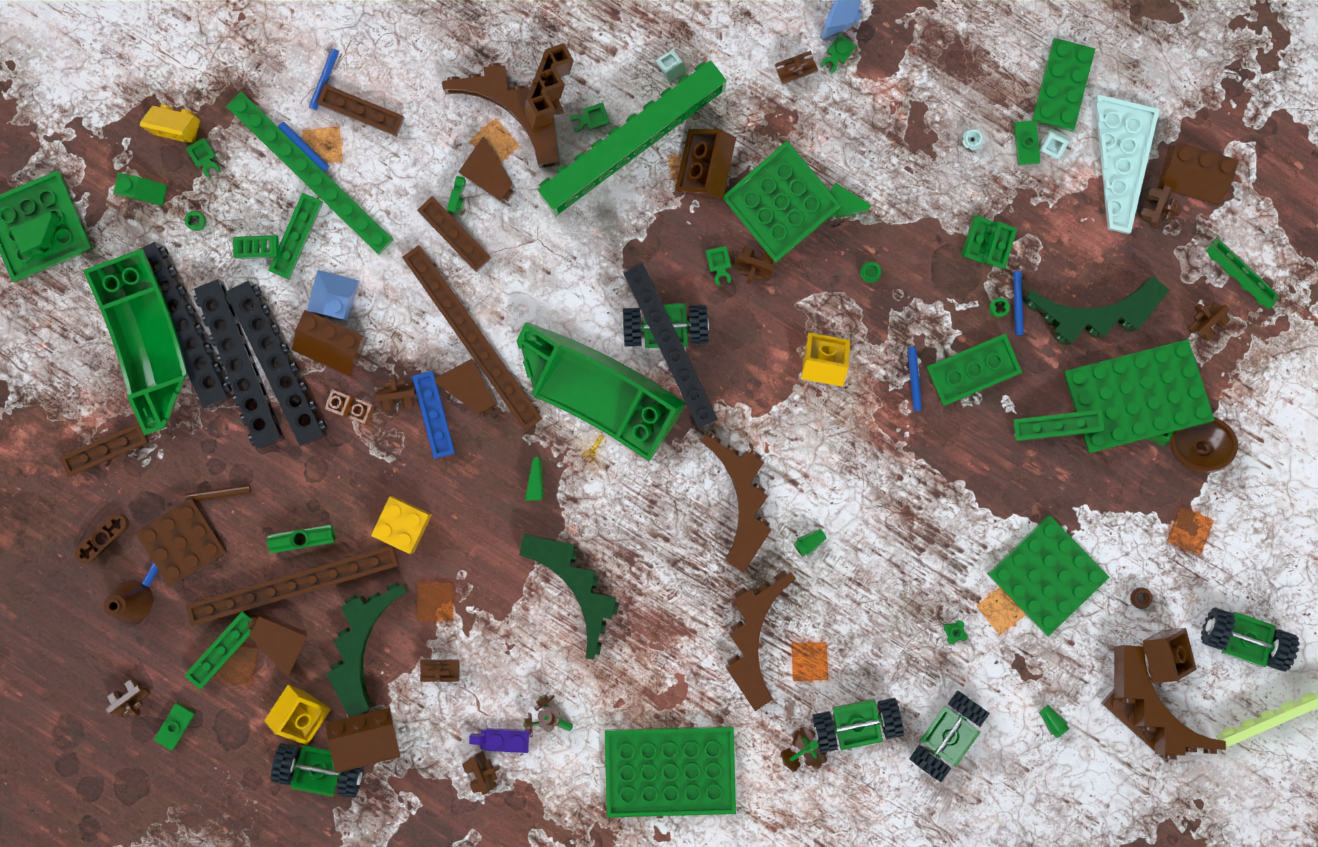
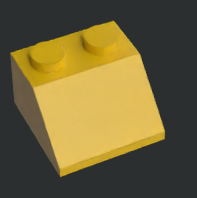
[139,104,200,144]
[801,332,850,387]
[264,685,331,745]

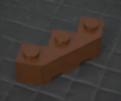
[523,43,574,130]

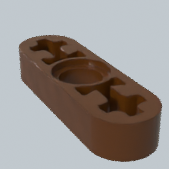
[75,514,129,563]

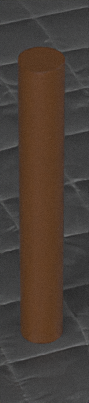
[185,485,251,501]

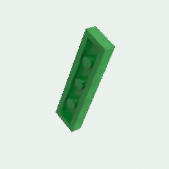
[268,193,323,280]
[1206,237,1279,310]
[1014,409,1105,441]
[184,611,252,690]

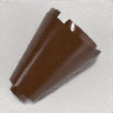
[104,580,154,623]

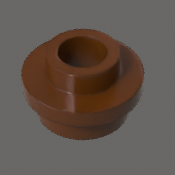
[1130,587,1152,609]

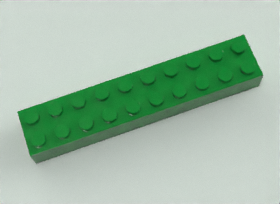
[537,60,727,217]

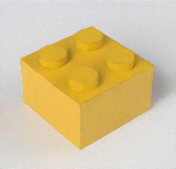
[371,496,432,554]

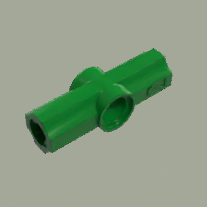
[267,524,336,554]

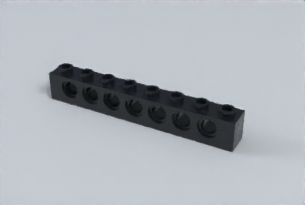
[140,242,232,409]
[623,262,718,429]
[194,279,285,449]
[225,281,328,446]

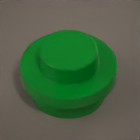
[860,261,882,283]

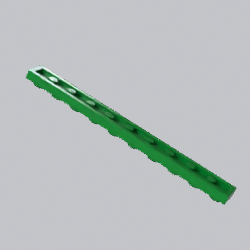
[226,92,393,255]

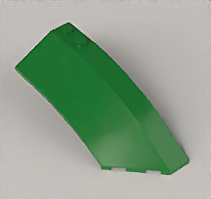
[83,248,187,435]
[517,322,686,461]

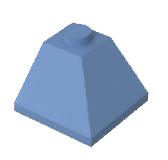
[820,0,863,39]
[307,270,359,322]

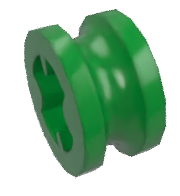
[184,211,207,231]
[989,298,1010,318]

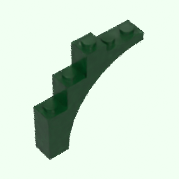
[1023,277,1170,345]
[519,533,619,660]
[326,582,409,717]

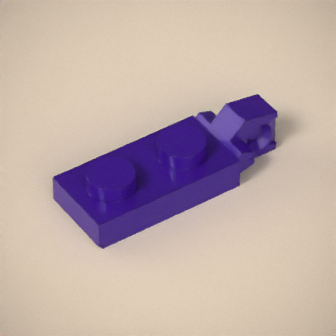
[469,728,530,753]

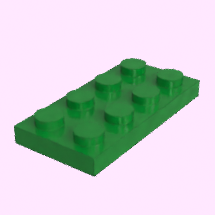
[1031,38,1095,132]
[926,333,1022,406]

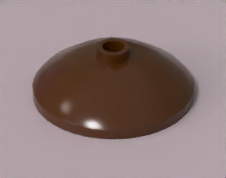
[1170,417,1238,473]

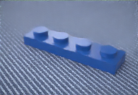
[412,371,456,459]

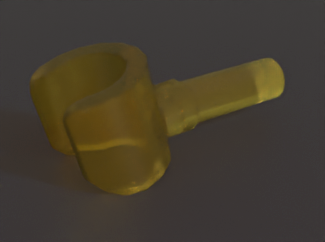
[582,435,604,463]

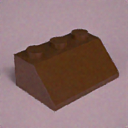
[675,129,737,200]
[1157,142,1239,205]
[292,310,368,376]
[326,707,401,773]

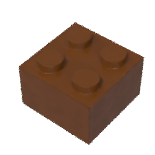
[1143,628,1197,683]

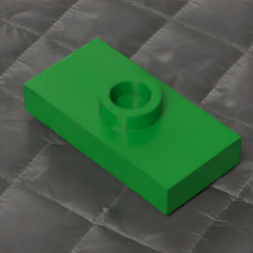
[1014,120,1040,166]
[154,702,196,751]

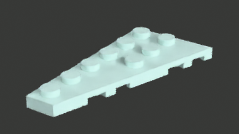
[1095,94,1160,234]

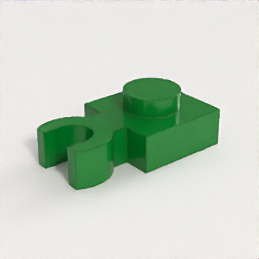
[821,34,857,74]
[570,102,610,132]
[186,138,221,179]
[447,176,466,215]
[706,246,731,286]

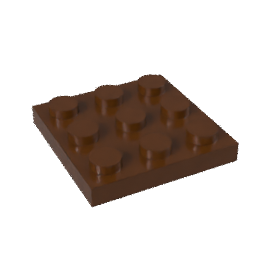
[135,498,227,587]

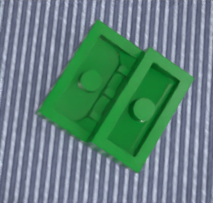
[961,215,1017,269]

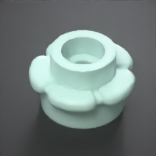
[962,129,983,150]

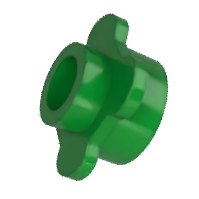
[944,620,968,644]

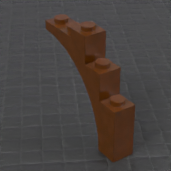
[442,63,560,168]
[700,433,772,573]
[725,570,796,711]
[1114,645,1226,760]

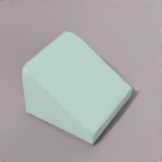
[655,50,687,82]
[1040,128,1070,160]

